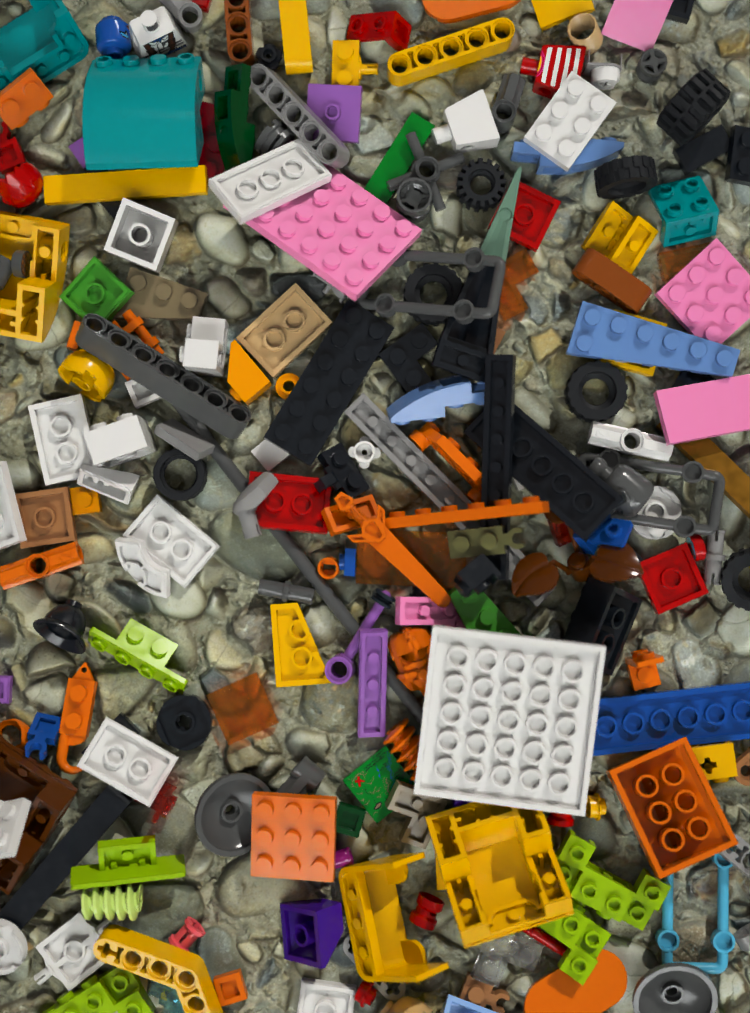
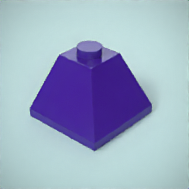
[280,898,344,969]

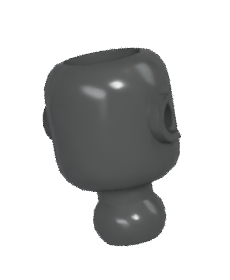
[588,457,654,518]

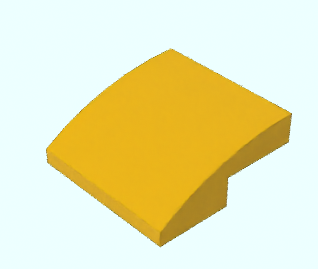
[531,0,596,32]
[581,201,659,274]

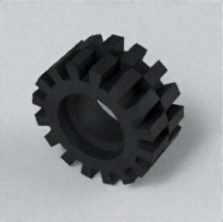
[456,158,506,213]

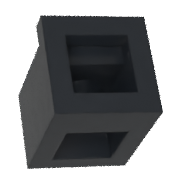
[454,553,501,598]

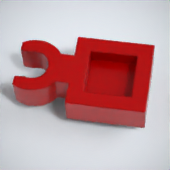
[0,121,27,175]

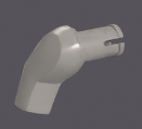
[232,472,279,539]

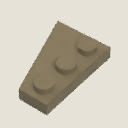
[113,267,209,321]

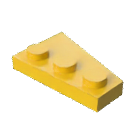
[270,602,332,687]

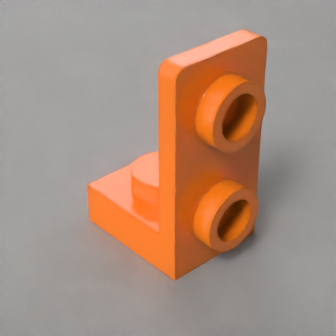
[624,649,665,691]

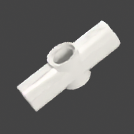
[587,421,674,463]

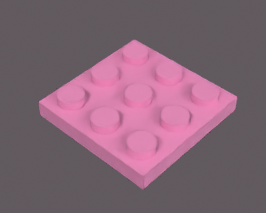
[654,238,750,344]

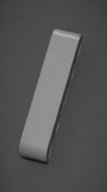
[250,63,350,169]

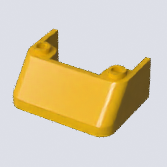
[338,852,449,982]

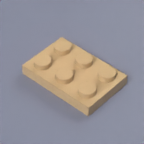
[236,283,333,379]

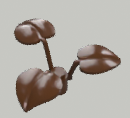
[511,511,644,597]

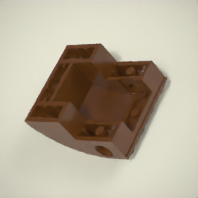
[0,734,79,895]

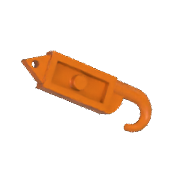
[56,662,98,775]

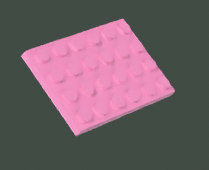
[223,141,422,302]

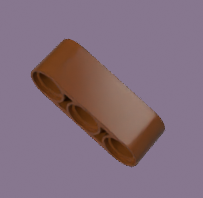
[224,0,255,66]
[572,248,652,315]

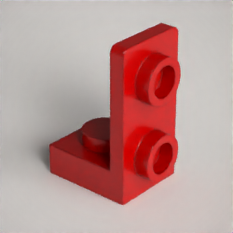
[346,10,412,52]

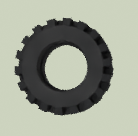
[656,69,731,146]

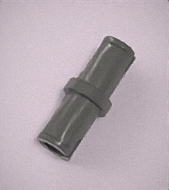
[258,579,315,605]

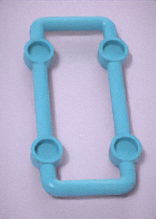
[655,848,736,974]

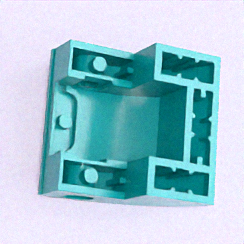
[82,53,205,170]

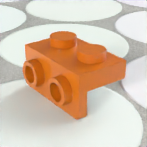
[0,67,54,130]

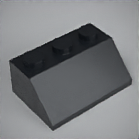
[561,577,643,676]

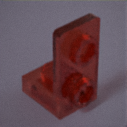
[134,782,178,824]

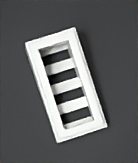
[77,464,140,504]

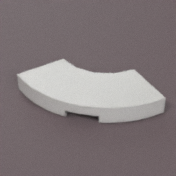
[115,537,171,598]

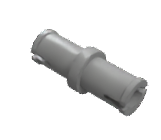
[703,530,726,585]

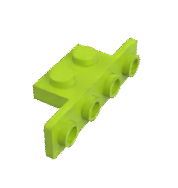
[88,618,188,694]
[70,835,186,890]

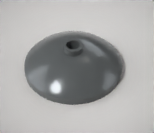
[194,773,271,857]
[632,962,718,1013]

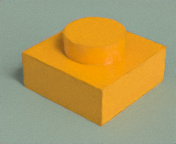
[69,486,103,516]

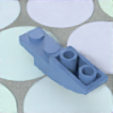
[510,137,624,175]
[386,375,485,425]

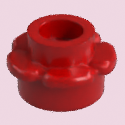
[354,980,378,1008]

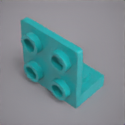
[648,176,719,248]

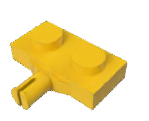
[331,40,379,86]

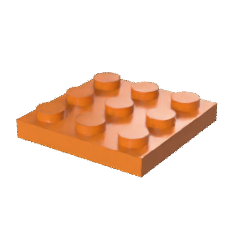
[250,791,337,882]

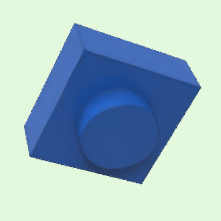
[339,548,357,576]

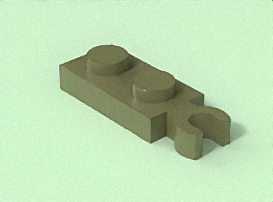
[447,525,526,559]

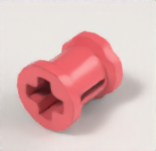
[168,916,205,951]

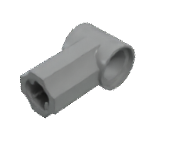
[158,0,203,33]

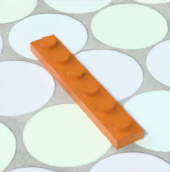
[385,496,550,529]

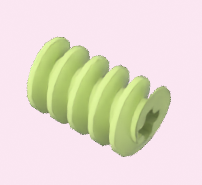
[81,884,143,921]

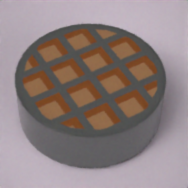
[11,250,32,278]

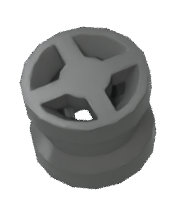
[636,49,667,83]

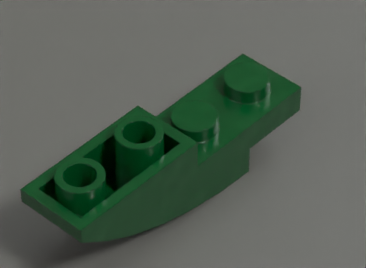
[214,63,255,171]

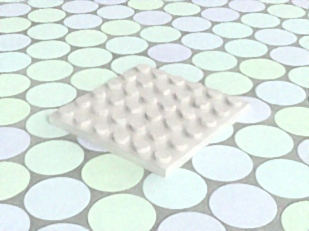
[414,624,606,816]

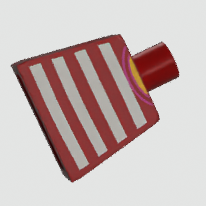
[519,45,586,99]

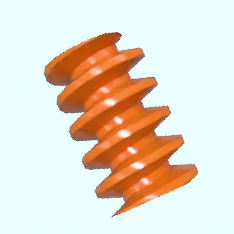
[383,718,420,781]

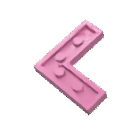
[395,596,465,628]

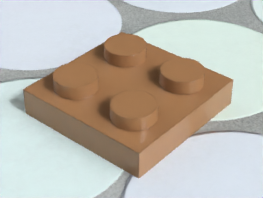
[15,486,78,549]

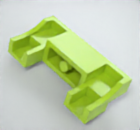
[555,829,671,931]
[511,901,612,985]
[42,966,156,1013]

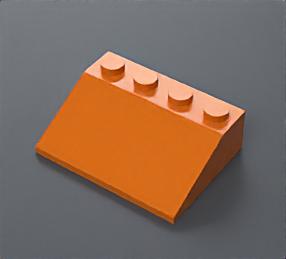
[606,737,739,879]

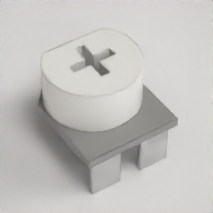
[582,49,623,90]

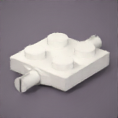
[34,909,116,991]

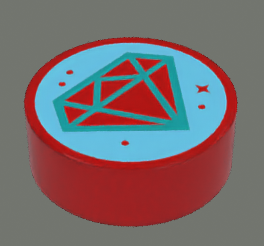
[686,534,706,562]

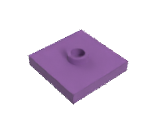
[307,83,363,144]

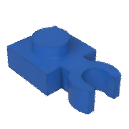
[25,712,61,761]

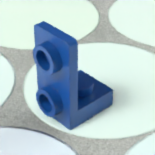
[572,517,633,555]

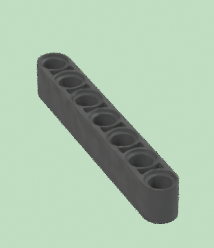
[75,313,251,439]

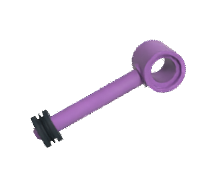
[325,588,396,684]

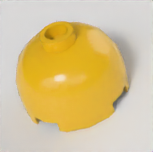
[58,349,115,402]

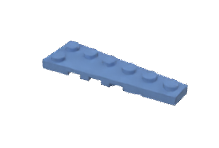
[565,301,740,378]

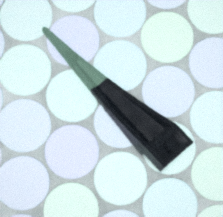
[431,166,522,383]

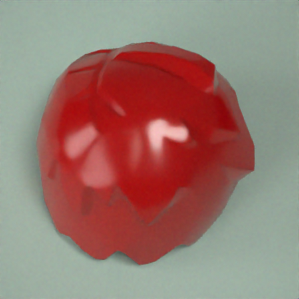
[0,162,43,208]

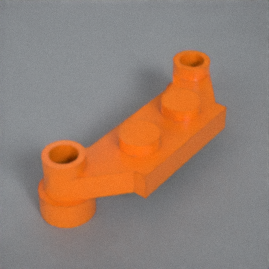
[408,422,482,503]

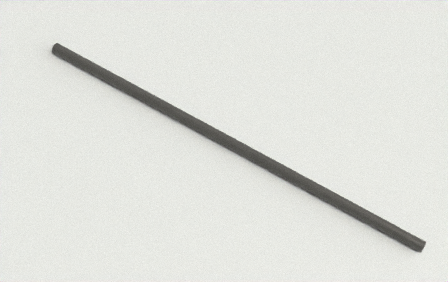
[172,404,423,726]

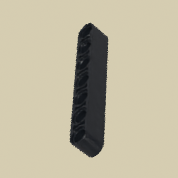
[0,785,133,930]

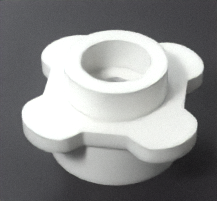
[348,436,381,469]

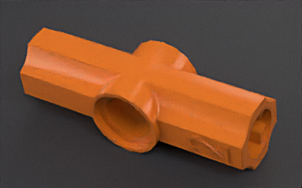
[0,541,85,590]

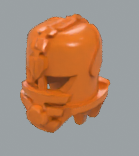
[388,625,431,697]

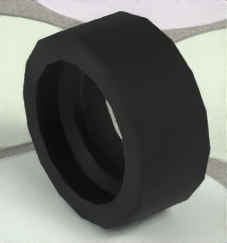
[153,448,208,501]

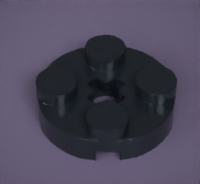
[156,694,213,751]

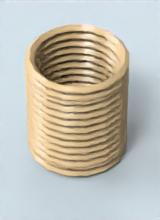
[567,13,603,56]

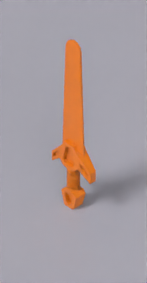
[334,492,451,607]

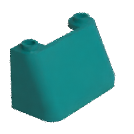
[0,0,89,91]

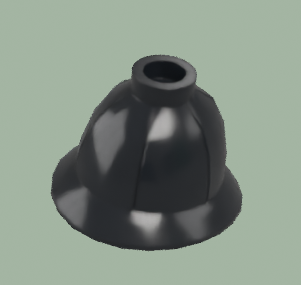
[33,599,86,654]

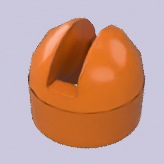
[317,557,340,579]

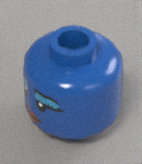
[95,15,132,59]

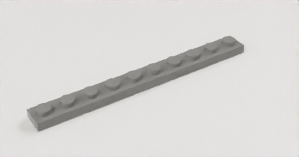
[344,393,557,607]

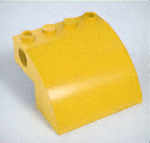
[0,210,70,343]
[425,802,574,949]

